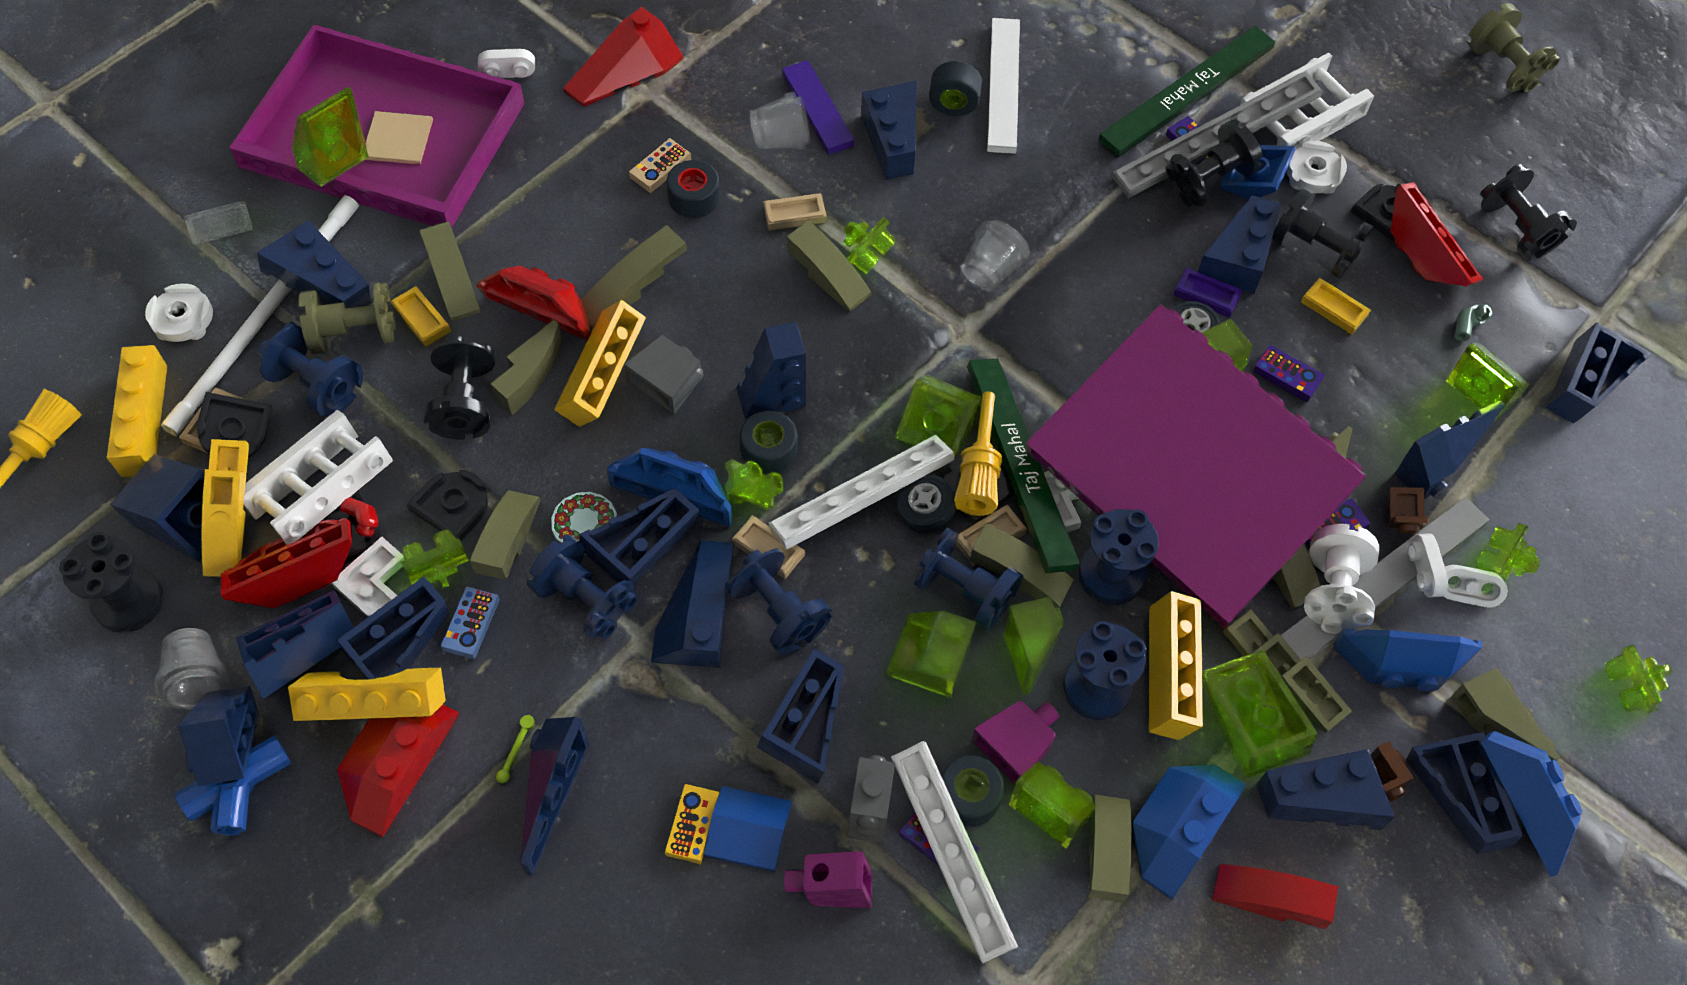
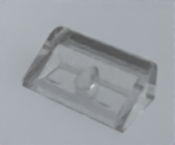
[184,200,254,245]

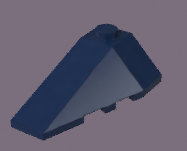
[1394,401,1505,499]
[651,540,734,668]
[520,717,590,876]

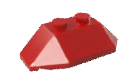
[1390,182,1483,287]
[476,266,592,341]
[221,518,352,608]
[337,704,460,837]

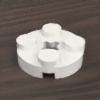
[1286,141,1347,194]
[145,284,213,342]

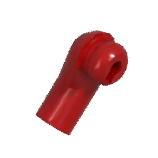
[340,497,379,537]

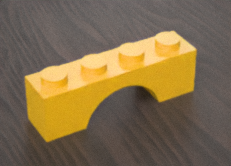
[288,667,446,721]

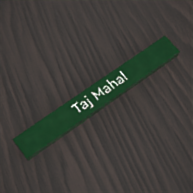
[1099,26,1276,157]
[967,358,1080,573]

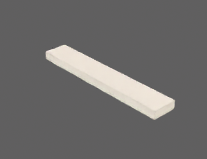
[987,18,1020,154]
[769,435,954,550]
[891,741,1018,963]

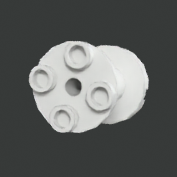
[1304,524,1379,634]

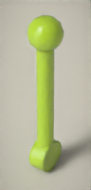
[496,715,535,784]

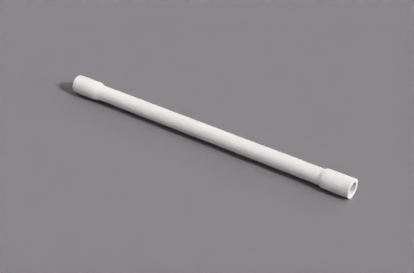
[161,195,359,436]

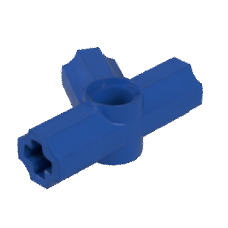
[174,735,291,836]

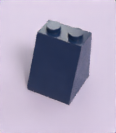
[110,454,205,561]

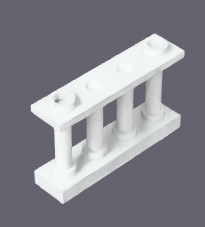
[1240,53,1374,149]
[243,410,393,545]

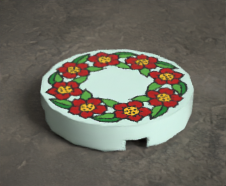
[551,492,617,555]

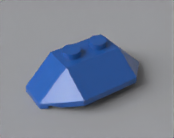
[607,448,732,527]
[1334,628,1482,692]
[1481,731,1582,877]
[1131,765,1246,900]

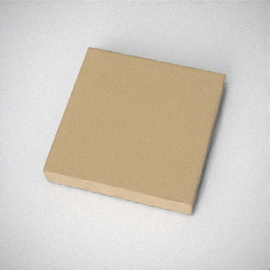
[362,111,433,165]

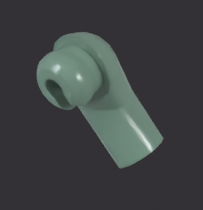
[1454,304,1492,341]

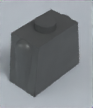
[624,335,704,414]
[848,755,895,843]

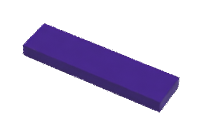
[782,60,854,155]

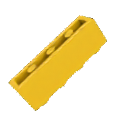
[554,300,646,427]
[107,345,167,477]
[1149,591,1203,740]

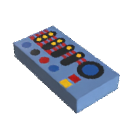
[441,586,500,660]

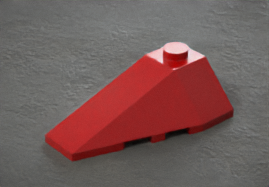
[563,7,684,107]

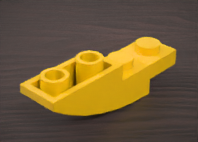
[202,439,249,577]

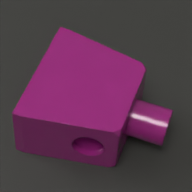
[972,701,1059,789]
[784,851,872,908]

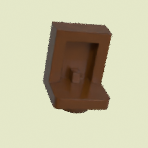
[1388,487,1428,534]
[1371,741,1414,803]

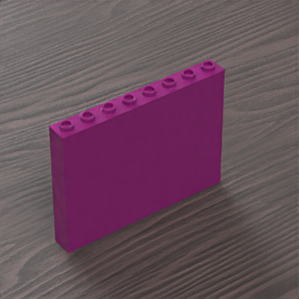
[229,25,525,228]
[1026,304,1366,628]

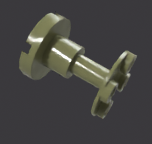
[1467,3,1560,93]
[299,282,396,354]

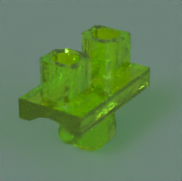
[844,217,897,274]
[724,459,783,510]
[1477,523,1541,582]
[401,529,469,588]
[1605,644,1673,714]

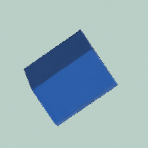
[1220,145,1296,200]
[704,786,792,872]

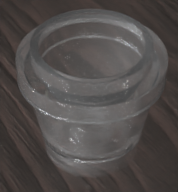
[750,91,810,151]
[961,220,1030,291]
[153,628,230,710]

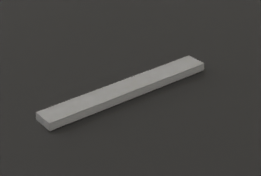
[1112,71,1323,199]
[1281,497,1490,659]

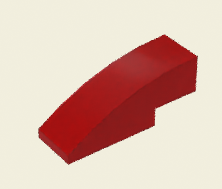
[1212,864,1339,929]

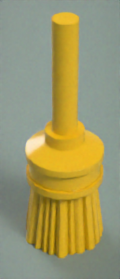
[0,389,82,488]
[954,392,1002,516]

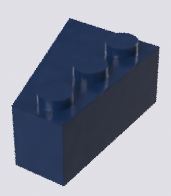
[257,220,370,308]
[1546,322,1652,424]
[579,488,699,586]
[178,685,259,786]

